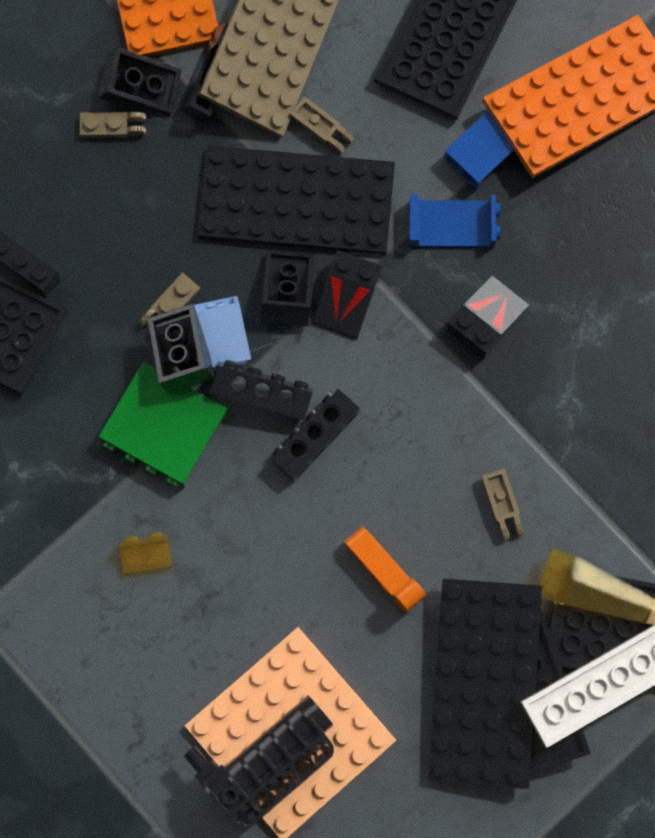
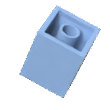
[194,296,251,371]

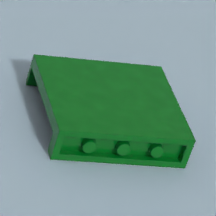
[99,362,229,488]

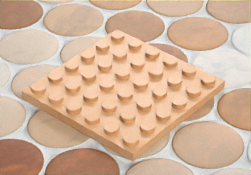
[185,627,397,838]

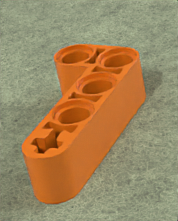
[344,526,426,614]

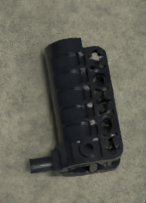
[184,695,334,829]

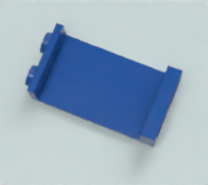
[444,111,514,190]
[409,194,501,247]

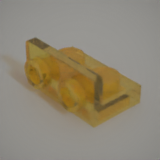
[118,532,173,575]

